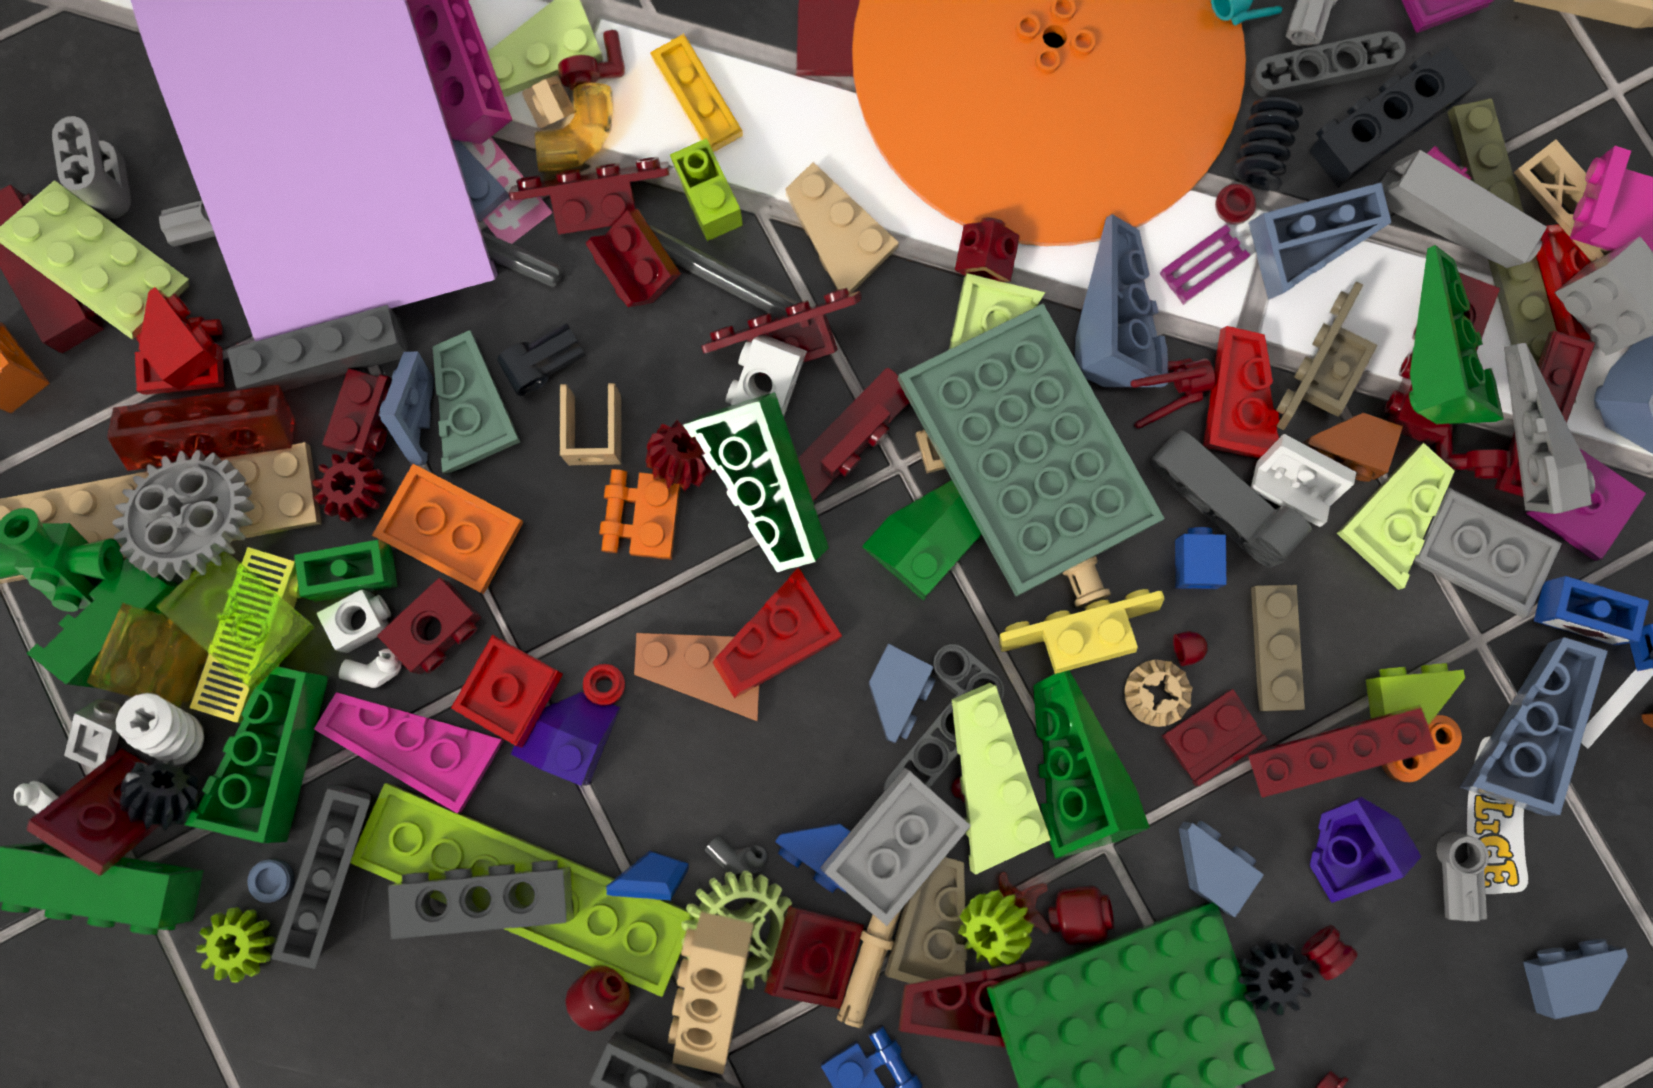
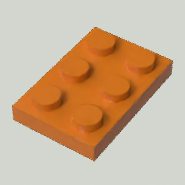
[372,464,524,594]

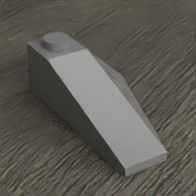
[1504,343,1595,514]

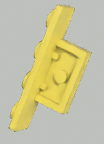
[999,589,1165,674]

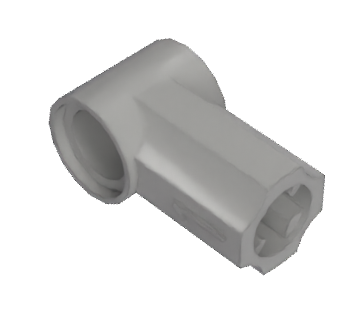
[1285,0,1337,48]
[159,199,215,247]
[1436,832,1489,921]

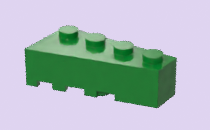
[185,664,328,843]

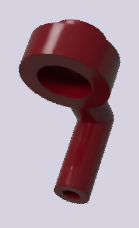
[558,30,625,92]
[1435,424,1510,479]

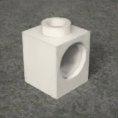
[317,589,391,653]

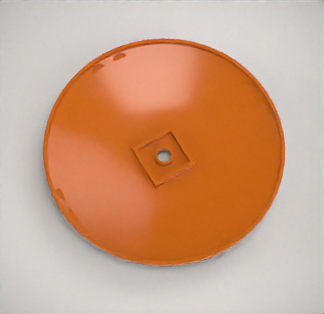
[852,0,1246,246]

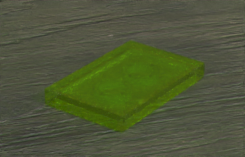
[156,551,314,691]

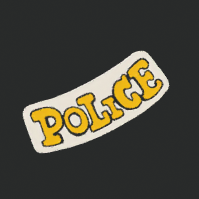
[1467,736,1528,894]

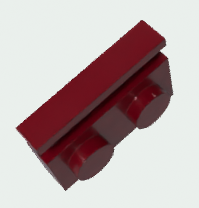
[1161,689,1268,786]

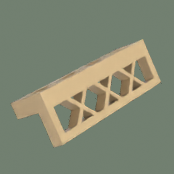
[1514,139,1612,262]

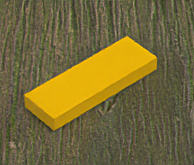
[650,34,743,152]

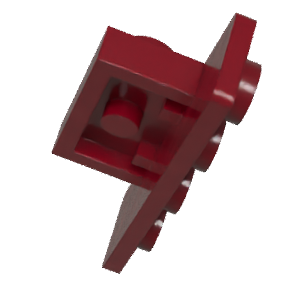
[508,157,670,235]
[701,287,862,377]
[798,368,910,502]

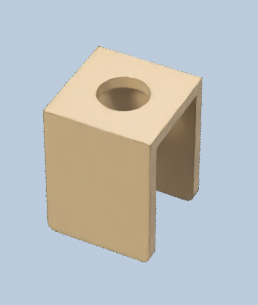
[560,383,621,465]

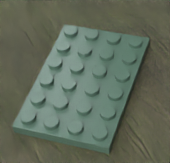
[897,304,1165,597]

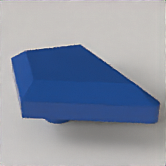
[606,850,689,901]

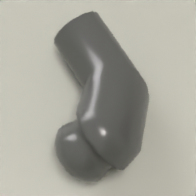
[704,835,768,876]

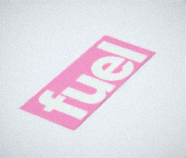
[449,131,553,244]

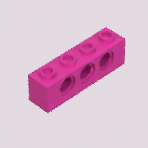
[407,0,512,144]

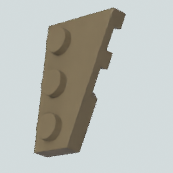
[885,856,967,984]

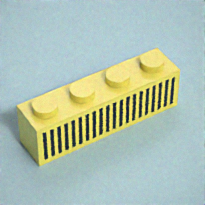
[190,547,301,723]

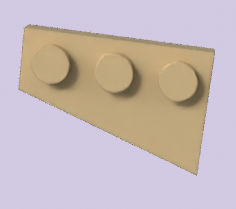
[785,162,899,294]

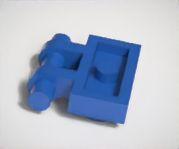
[821,1026,923,1088]

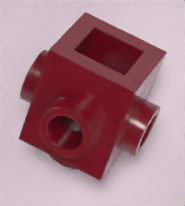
[955,217,1020,282]

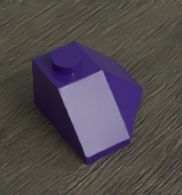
[511,692,621,786]
[1310,797,1422,903]

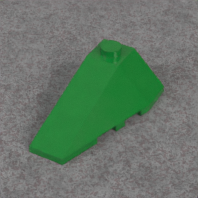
[1409,245,1504,424]
[862,480,982,601]

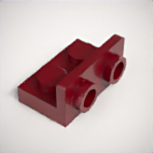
[586,209,681,307]
[322,368,392,460]

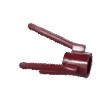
[1130,358,1215,429]

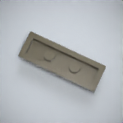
[1251,585,1305,711]

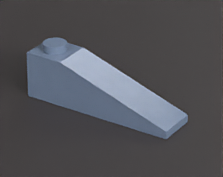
[1075,214,1168,387]
[1594,336,1653,454]

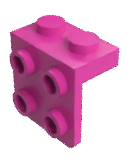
[1570,146,1653,252]

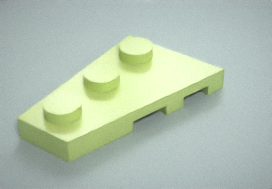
[1337,443,1455,590]

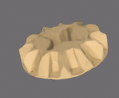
[1125,660,1193,727]

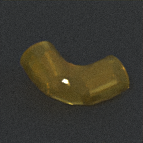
[535,83,614,172]

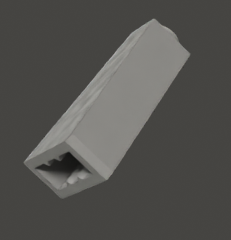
[1379,150,1547,268]

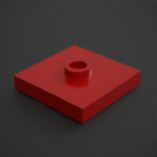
[451,635,563,748]

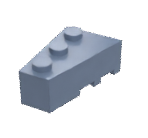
[1248,183,1391,300]

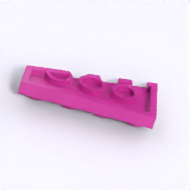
[314,692,504,814]

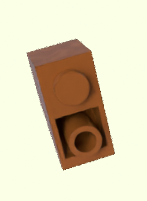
[1302,413,1403,482]

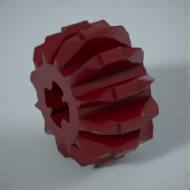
[645,419,713,491]
[312,451,386,522]

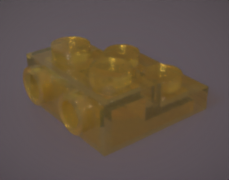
[87,603,212,708]

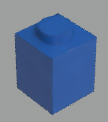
[1175,527,1227,589]

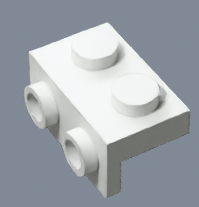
[1251,434,1356,527]

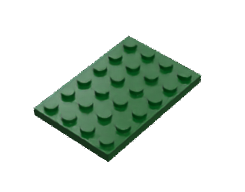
[987,902,1275,1088]

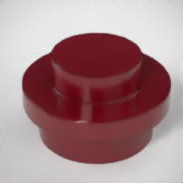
[1215,184,1256,224]

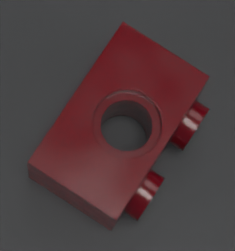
[377,577,482,675]

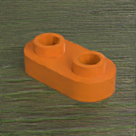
[1382,715,1462,782]

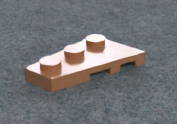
[634,633,760,721]

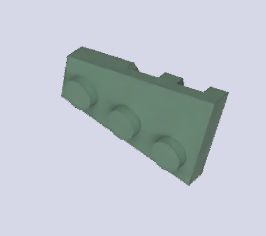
[433,330,521,475]

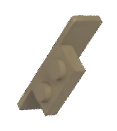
[1276,281,1378,430]

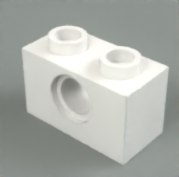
[726,334,807,416]

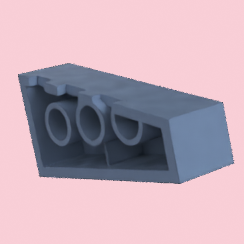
[1460,637,1607,816]

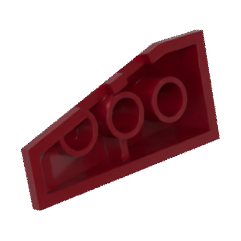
[899,960,1052,1048]

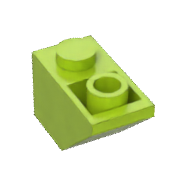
[670,138,743,241]
[1366,663,1465,725]

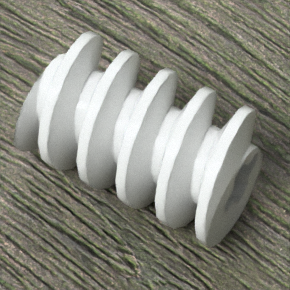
[116,693,204,766]

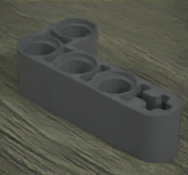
[1150,430,1312,568]
[883,644,1004,792]

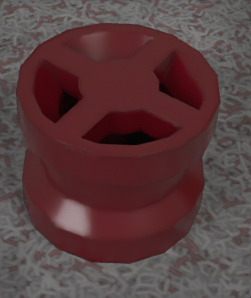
[1301,925,1358,980]

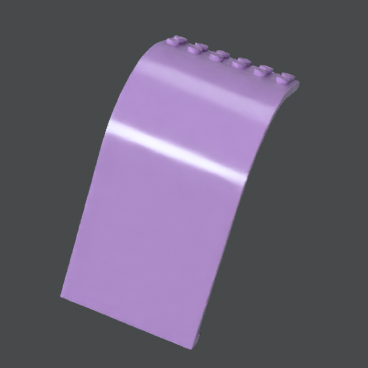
[131,0,498,342]

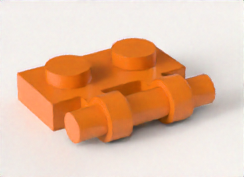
[599,469,681,560]

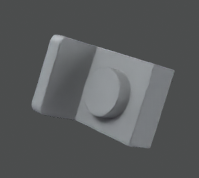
[64,699,121,769]

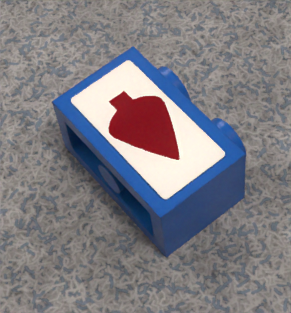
[1534,576,1649,646]

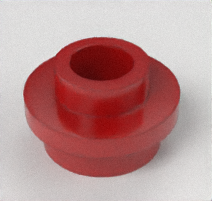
[583,664,625,706]

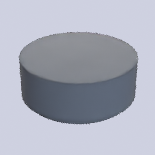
[247,859,295,903]

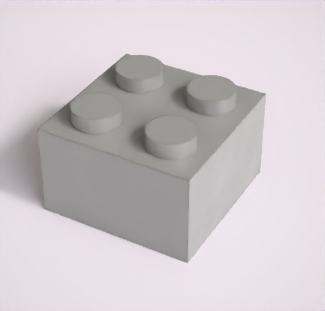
[1555,237,1653,356]

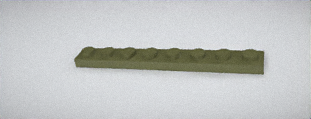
[1448,99,1577,404]

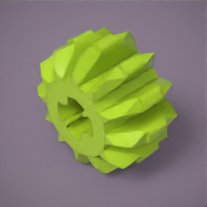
[957,889,1035,968]
[195,907,275,983]

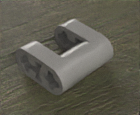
[52,116,131,219]

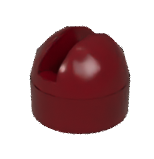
[1173,631,1208,666]

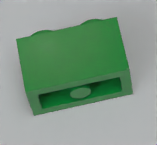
[294,540,398,602]

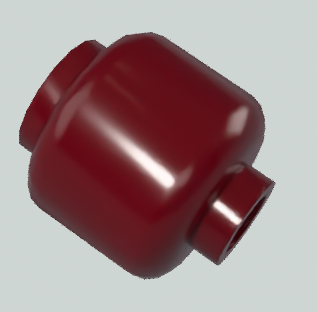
[1049,886,1114,945]
[565,965,630,1031]

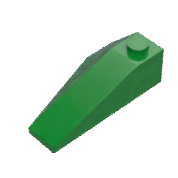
[1033,670,1150,859]

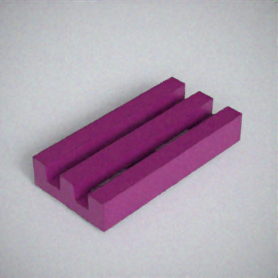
[1159,225,1251,305]

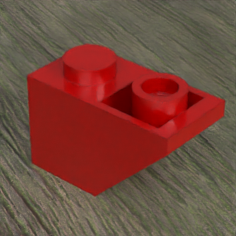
[138,287,219,390]

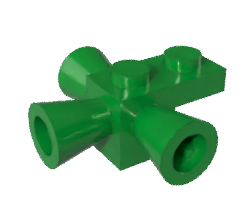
[0,508,123,612]

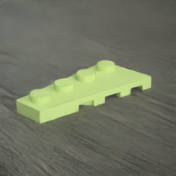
[952,683,1051,875]

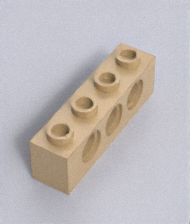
[668,912,754,1074]

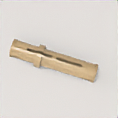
[837,910,901,1028]

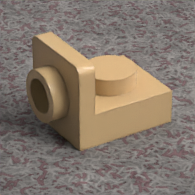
[522,75,575,128]

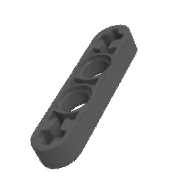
[1250,31,1406,98]

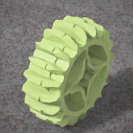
[681,871,792,989]

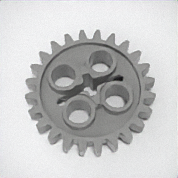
[112,450,254,581]

